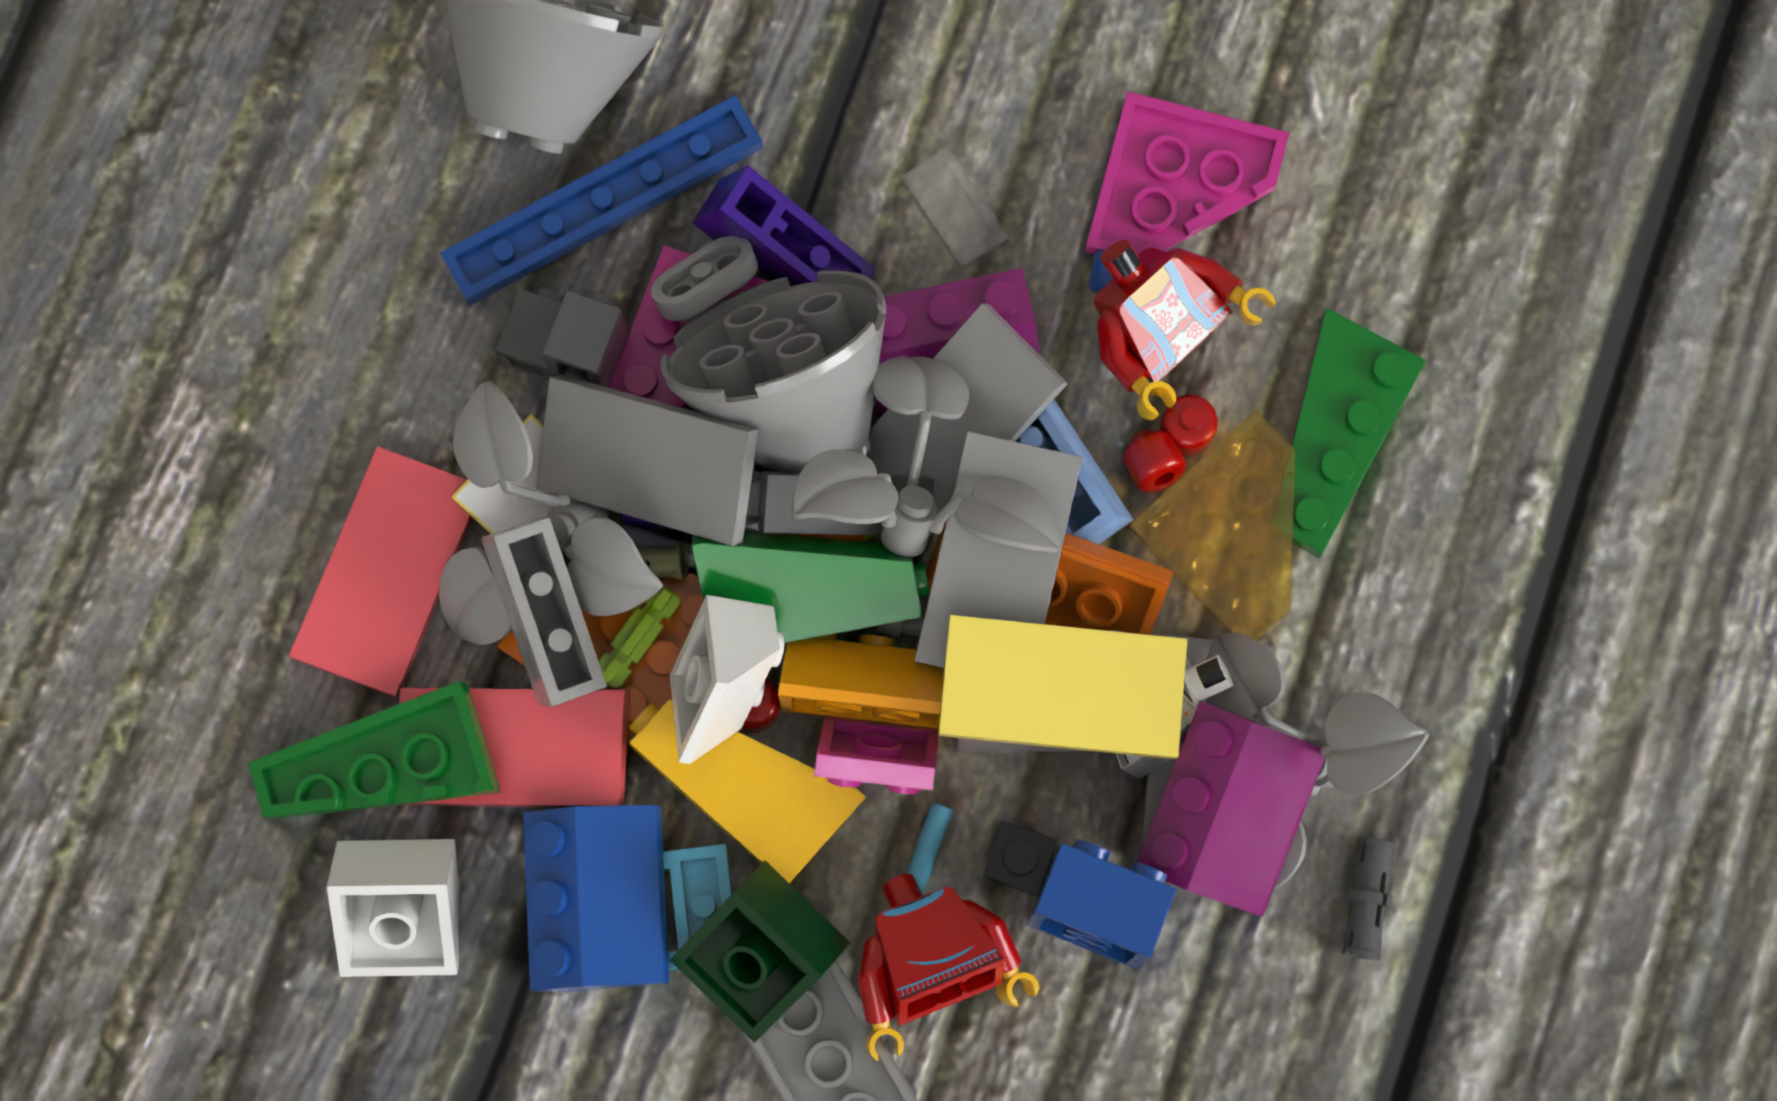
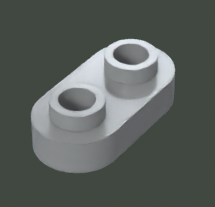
[651,236,758,321]

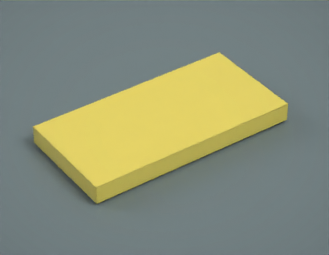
[938,615,1188,759]

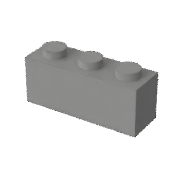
[481,517,607,707]

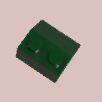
[670,860,850,1043]

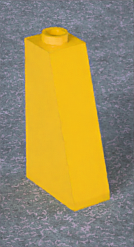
[629,699,866,883]

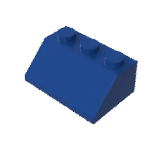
[523,805,669,993]

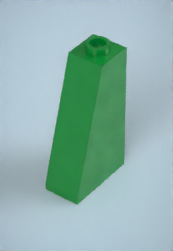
[692,530,930,643]

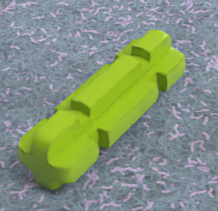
[598,585,681,689]

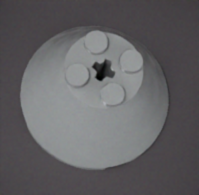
[444,0,664,154]
[661,271,887,472]

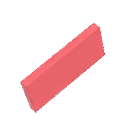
[289,446,473,699]
[399,688,630,808]

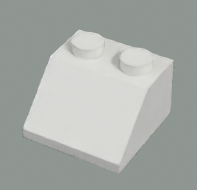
[670,595,785,764]
[327,839,460,977]

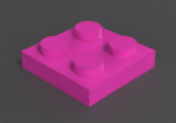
[814,716,939,794]

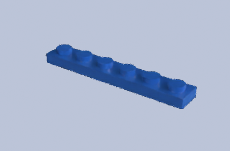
[440,95,763,306]

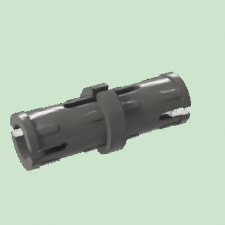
[1342,838,1396,960]

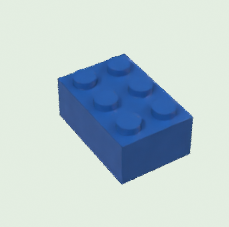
[1027,839,1177,969]

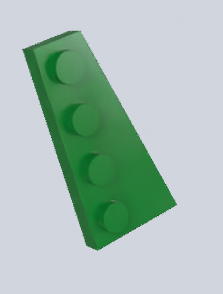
[1269,308,1427,558]
[248,681,501,820]

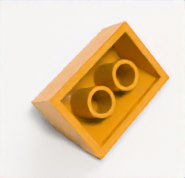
[778,633,944,729]

